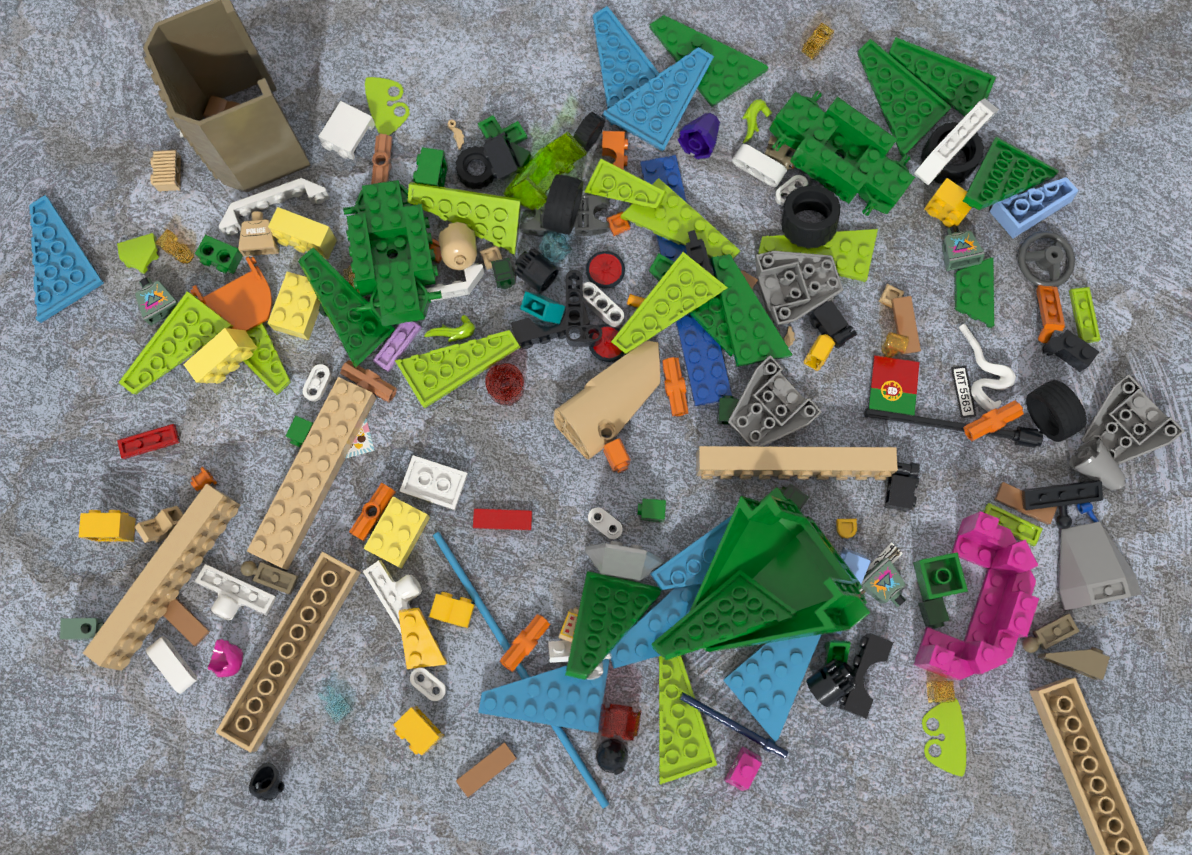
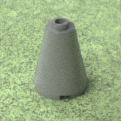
[1069,438,1126,490]

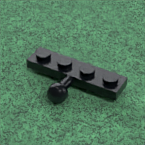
[1022,480,1103,529]

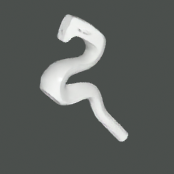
[959,324,1016,412]

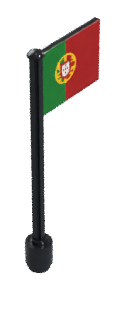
[864,355,1043,448]

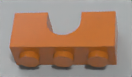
[602,131,628,170]

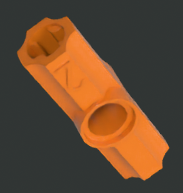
[662,357,688,417]
[963,400,1024,441]
[349,482,396,541]
[499,614,550,672]

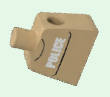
[238,211,279,257]

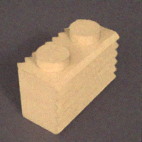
[150,150,181,192]

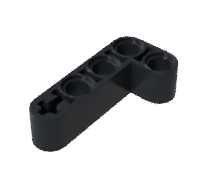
[566,270,602,347]

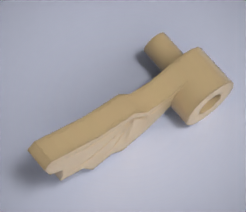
[447,119,465,150]
[783,326,795,347]

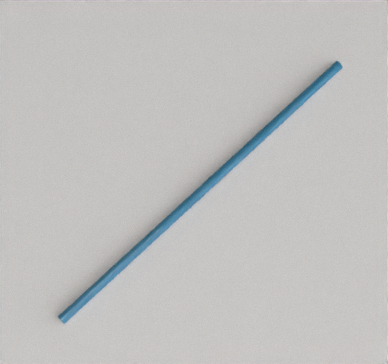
[433,532,609,808]

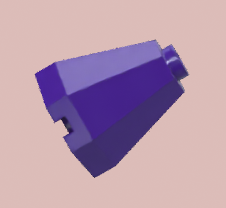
[678,113,720,159]

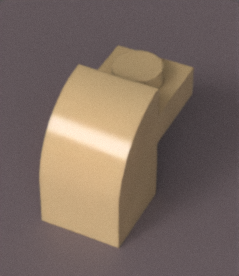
[135,506,183,543]

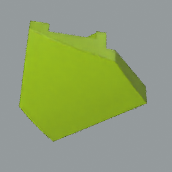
[117,233,159,274]

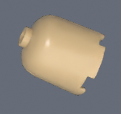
[439,222,477,270]

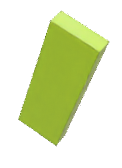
[1069,287,1101,343]
[983,503,1043,547]

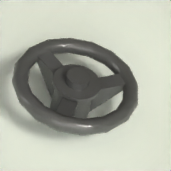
[1018,231,1075,287]

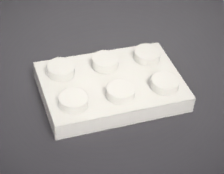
[400,455,468,510]

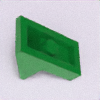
[824,640,851,665]

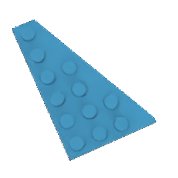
[593,6,659,126]
[602,47,714,152]
[29,195,104,323]
[650,514,733,590]
[609,584,701,669]
[723,634,821,742]
[478,659,610,733]

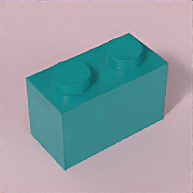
[520,291,565,324]

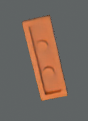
[1036,285,1065,343]

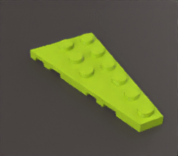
[620,178,740,259]
[408,182,521,255]
[758,229,878,282]
[611,252,728,354]
[118,291,233,395]
[243,323,291,395]
[395,330,520,408]
[659,656,717,785]

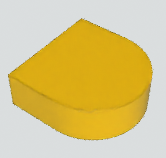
[836,519,857,539]

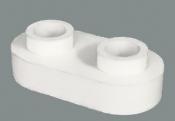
[775,175,808,206]
[303,364,331,402]
[588,507,623,540]
[410,668,446,701]

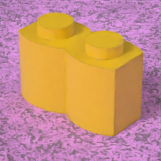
[803,334,835,371]
[429,592,475,628]

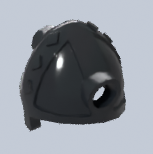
[596,738,628,775]
[249,762,285,801]

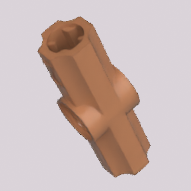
[371,134,393,184]
[340,360,398,403]

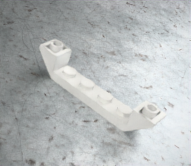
[914,99,999,185]
[219,178,330,236]
[426,263,485,301]

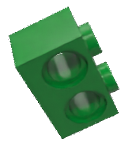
[195,235,243,274]

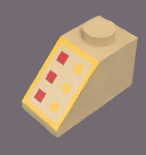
[558,607,579,643]

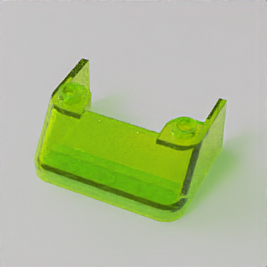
[502,131,587,210]

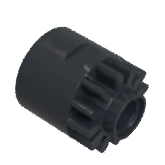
[514,248,560,294]
[807,658,857,707]

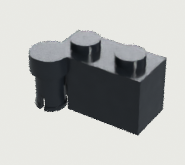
[483,131,523,180]
[809,300,857,349]
[1042,329,1099,372]
[884,462,920,512]

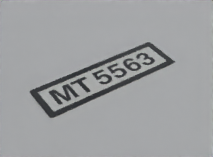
[951,366,977,418]

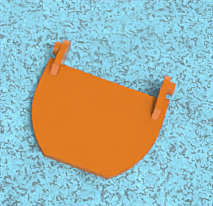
[190,256,272,332]

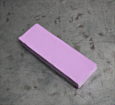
[373,321,422,373]

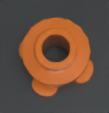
[190,467,217,492]

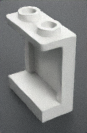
[318,101,375,160]

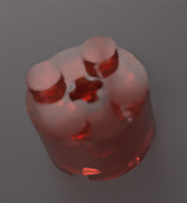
[485,363,525,406]
[598,704,642,741]

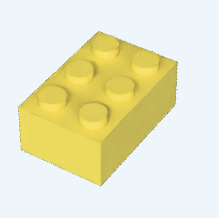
[268,207,337,260]
[268,272,320,340]
[183,328,257,384]
[364,497,430,569]

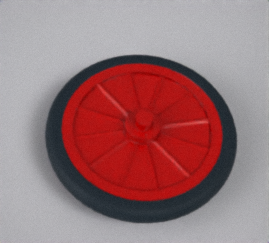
[586,251,625,289]
[589,324,624,362]

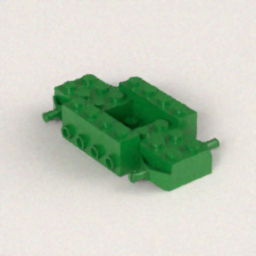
[769,91,915,216]
[343,180,442,326]

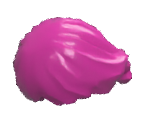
[208,639,244,678]

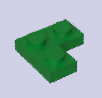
[478,115,527,144]

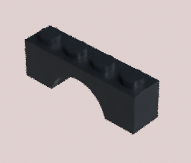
[511,302,590,349]
[839,633,894,719]

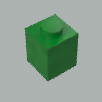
[285,415,314,448]
[637,498,666,522]

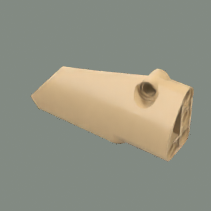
[554,340,660,460]

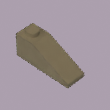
[1038,647,1110,680]

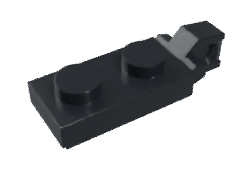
[686,230,713,275]

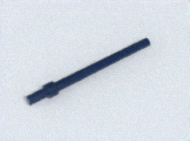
[679,692,788,759]

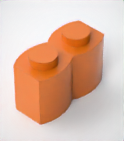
[603,438,631,474]

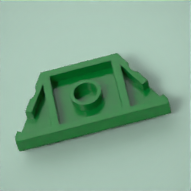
[954,257,994,328]

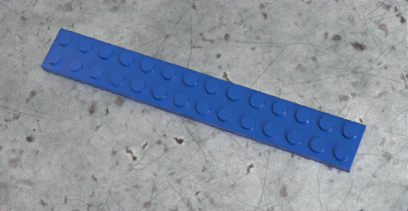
[640,155,732,406]

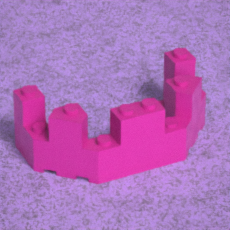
[913,511,1039,680]

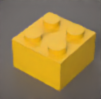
[924,178,972,228]
[78,510,136,542]
[393,706,444,756]

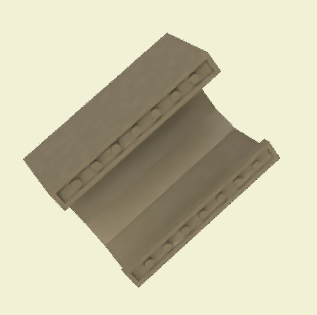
[143,0,311,193]

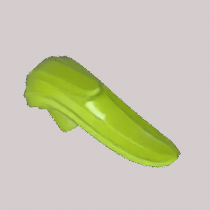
[742,99,772,143]
[424,315,475,342]

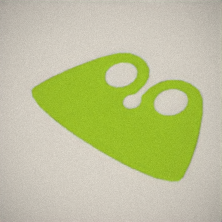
[365,77,410,136]
[922,698,966,777]

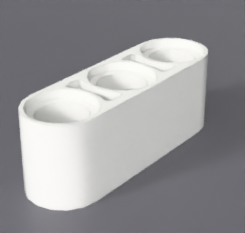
[732,144,787,187]
[583,282,624,328]
[146,636,198,694]

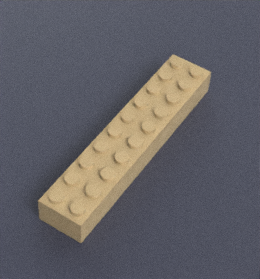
[247,377,376,570]
[696,446,898,480]
[83,484,241,671]
[216,552,361,753]
[1029,678,1149,855]

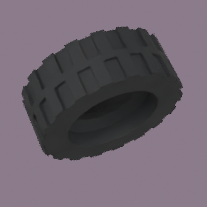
[571,112,605,155]
[455,146,495,189]

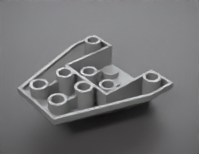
[755,251,843,326]
[728,355,822,447]
[1081,374,1185,465]
[1058,522,1141,610]
[585,541,664,582]

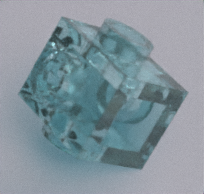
[538,233,572,263]

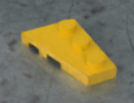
[398,608,447,669]

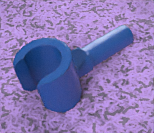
[1077,502,1099,523]

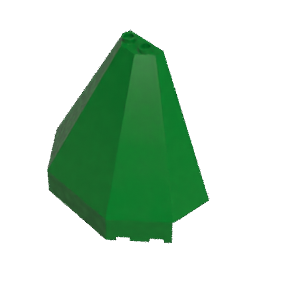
[689,487,870,652]

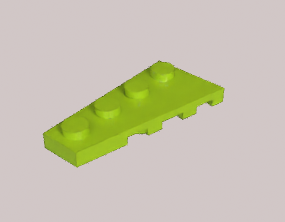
[584,158,667,209]

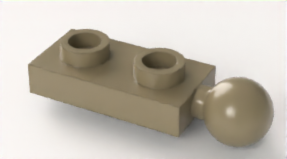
[240,561,299,595]
[1022,613,1080,653]

